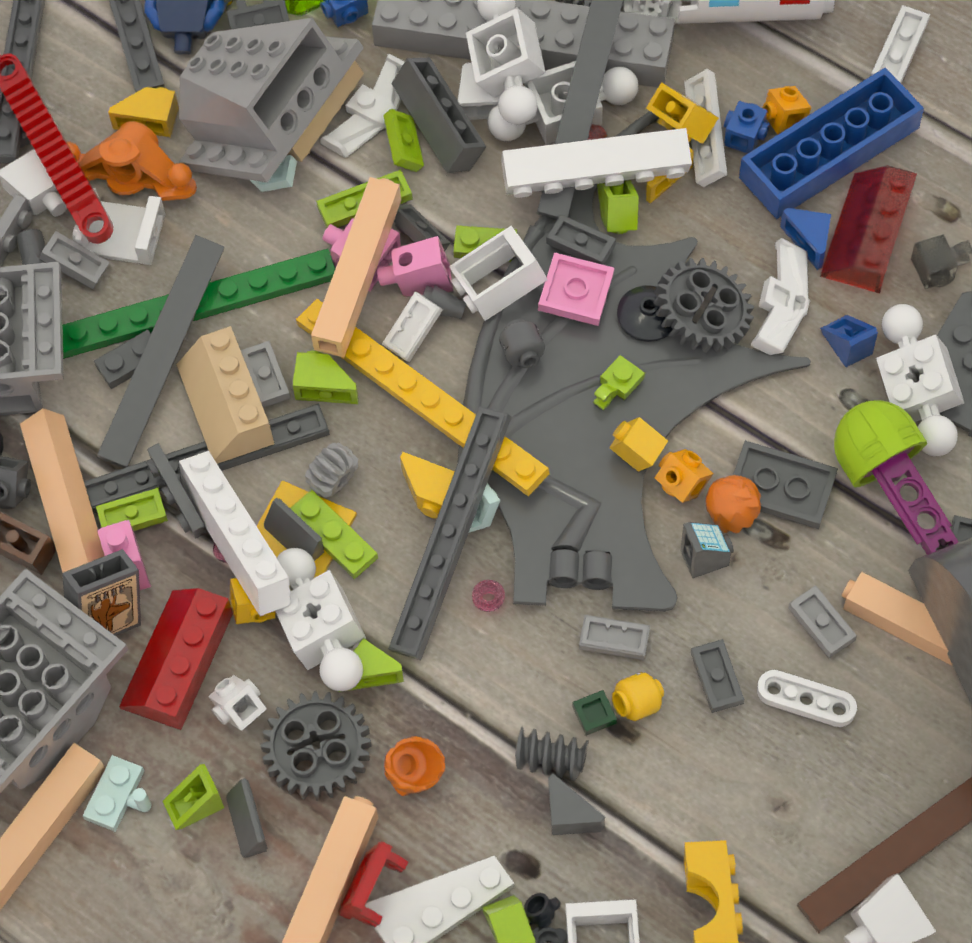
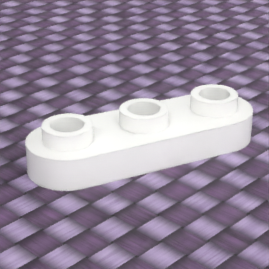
[757,670,857,727]

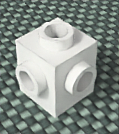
[208,675,267,731]

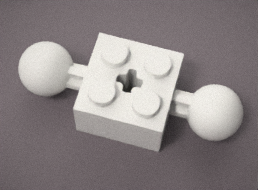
[466,0,546,125]
[488,61,639,145]
[876,304,964,456]
[275,548,366,691]

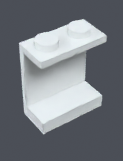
[73,188,165,265]

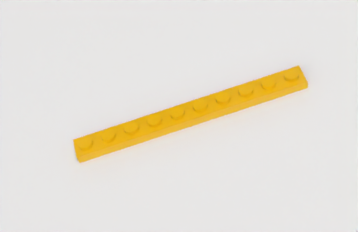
[296,299,550,496]

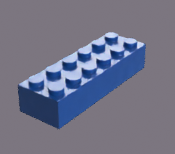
[739,67,924,220]

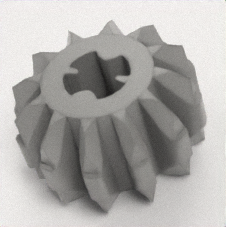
[305,443,358,498]

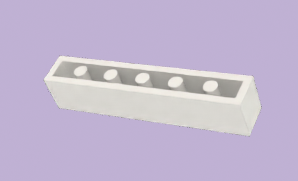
[501,128,692,198]
[179,451,291,616]

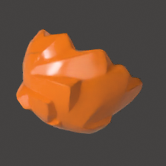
[705,475,761,534]
[384,736,445,796]

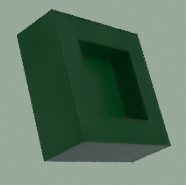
[572,690,617,736]

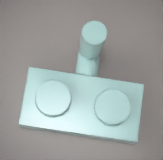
[83,755,151,832]

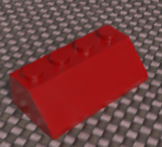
[119,588,233,730]

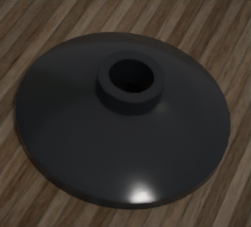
[617,285,672,342]

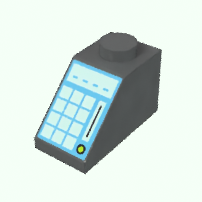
[680,522,734,578]

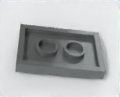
[733,440,838,529]

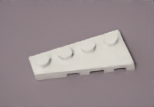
[365,856,514,943]

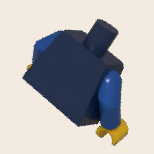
[144,0,233,55]

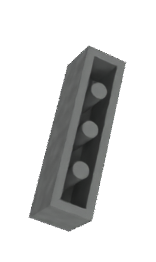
[391,57,486,173]

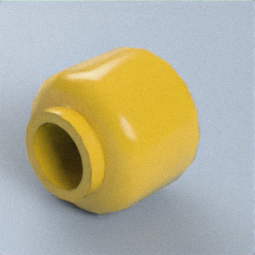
[612,672,664,721]

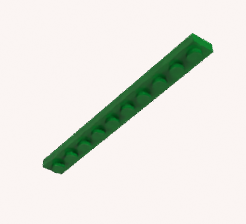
[62,248,335,359]

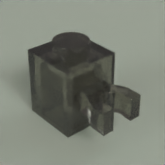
[911,234,972,289]

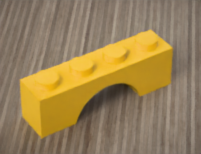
[684,840,743,943]

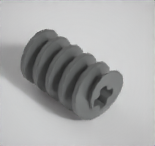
[515,726,589,781]

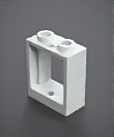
[449,226,548,321]
[565,899,640,943]

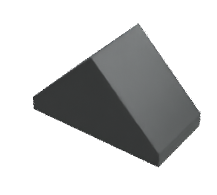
[548,774,605,835]

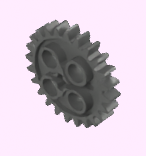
[653,258,754,353]
[261,691,372,801]

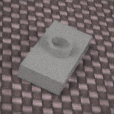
[579,615,650,660]

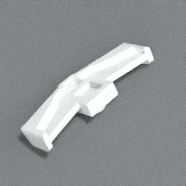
[320,54,404,158]
[751,238,810,355]

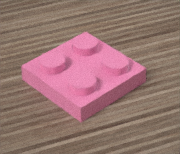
[538,253,615,326]

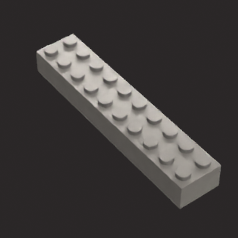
[372,0,675,87]

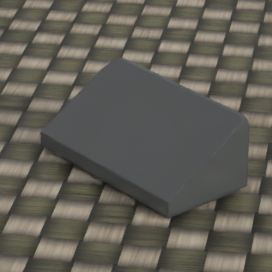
[264,498,324,561]
[226,778,268,858]

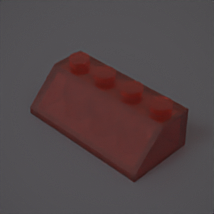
[820,165,917,294]

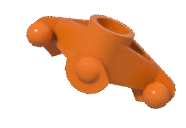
[67,122,197,201]

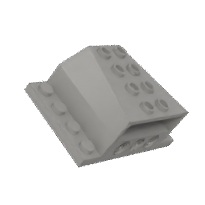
[179,18,364,182]
[0,261,64,416]
[0,568,129,793]

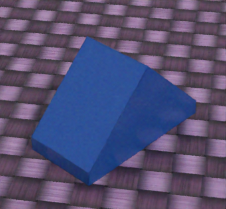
[780,208,831,270]
[820,315,878,367]

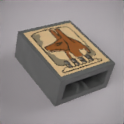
[62,549,141,636]

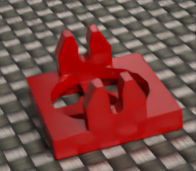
[338,841,409,928]

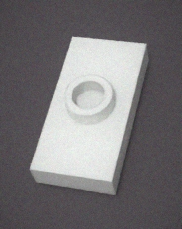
[382,292,443,362]

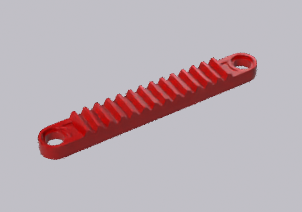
[0,54,114,244]

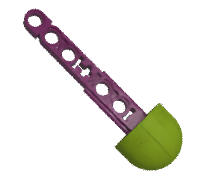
[834,400,959,555]

